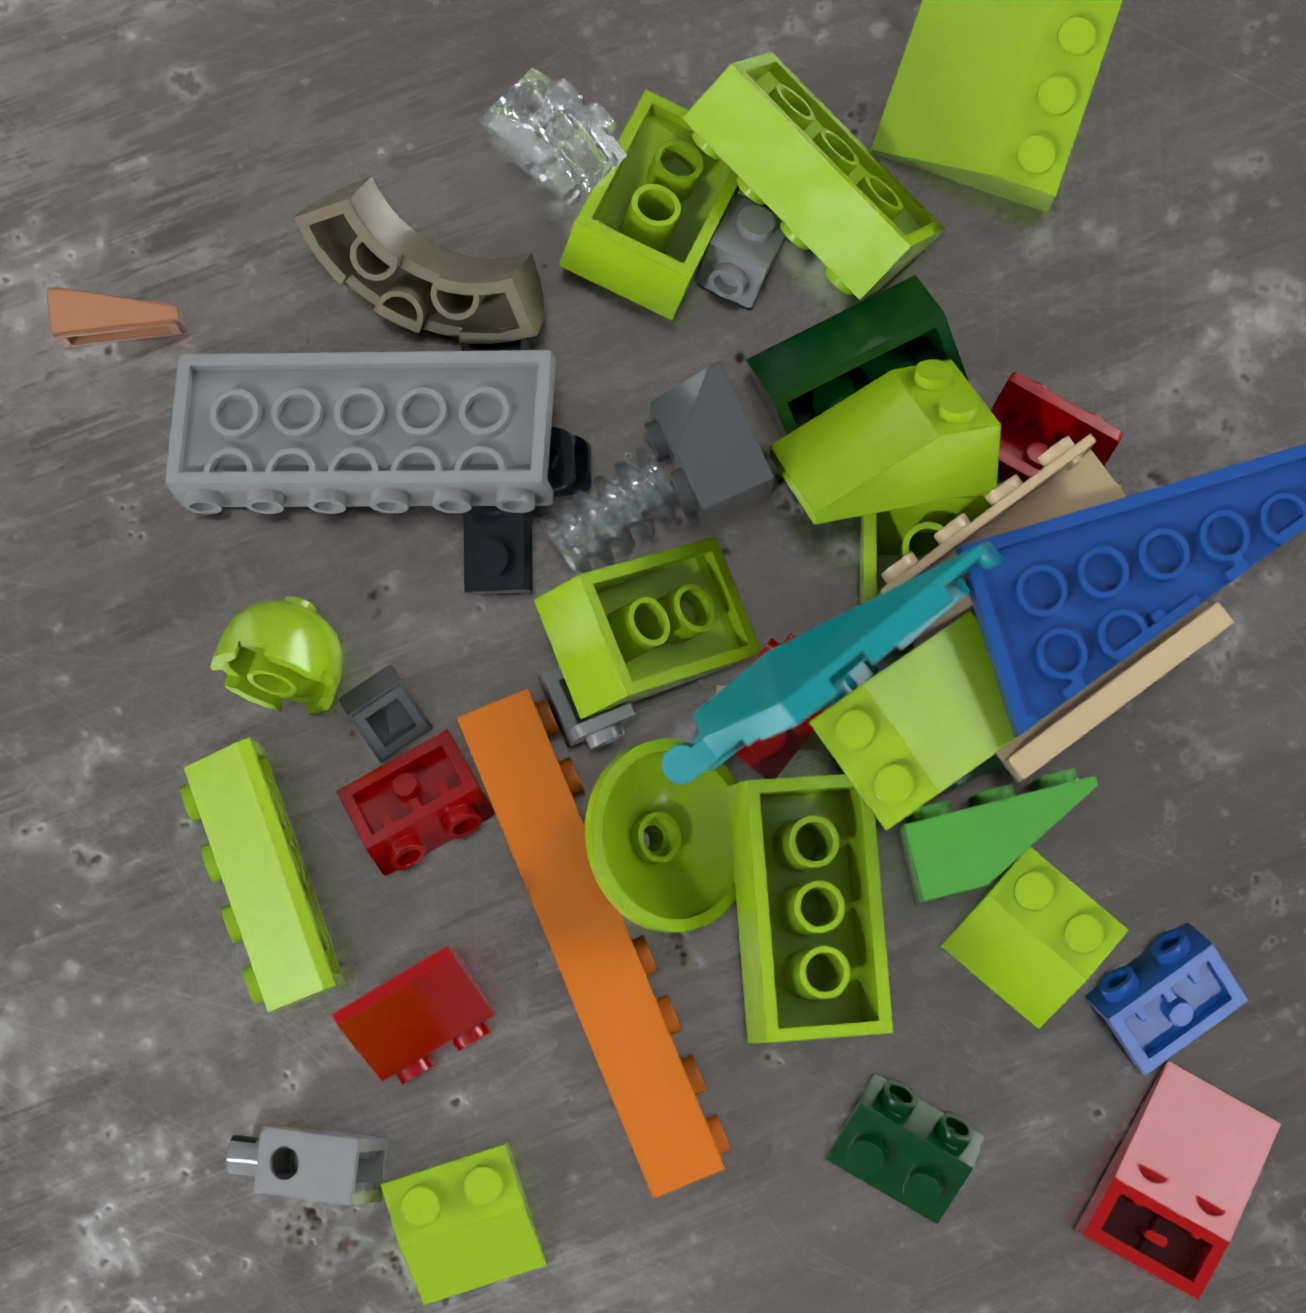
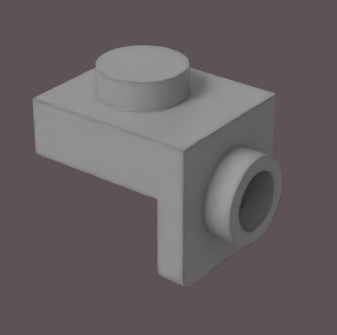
[696,194,787,308]
[538,666,637,750]

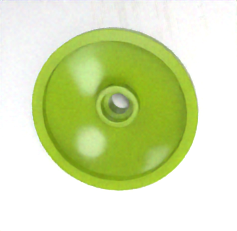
[585,738,738,933]

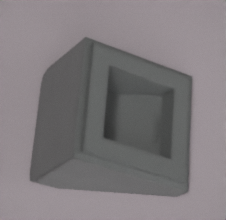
[339,665,433,763]

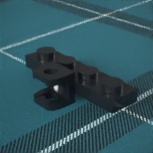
[461,339,591,595]

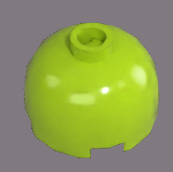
[210,596,344,714]

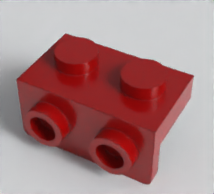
[990,372,1123,483]

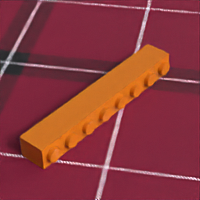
[456,688,732,1199]

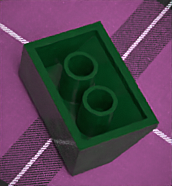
[746,275,969,438]

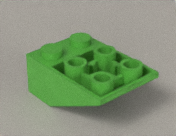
[896,768,1098,904]

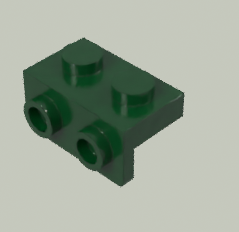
[826,1074,984,1224]

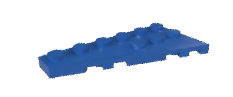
[955,444,1306,737]

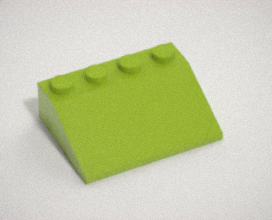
[870,0,1123,213]

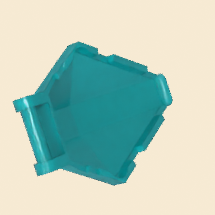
[662,541,1004,784]

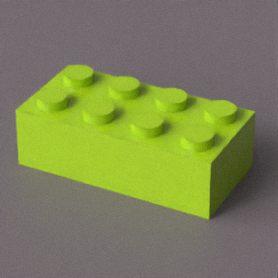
[727,774,893,1044]

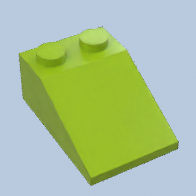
[558,89,738,320]
[769,359,1001,525]
[534,536,761,719]
[809,610,1047,830]

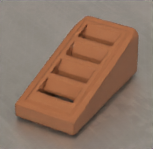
[47,287,186,348]

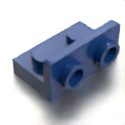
[1086,923,1249,1076]

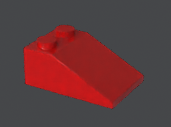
[331,946,497,1085]

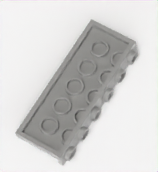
[165,350,556,514]

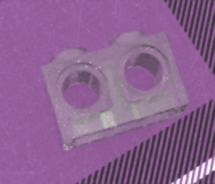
[478,67,627,208]

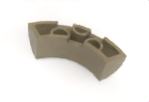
[293,176,544,344]

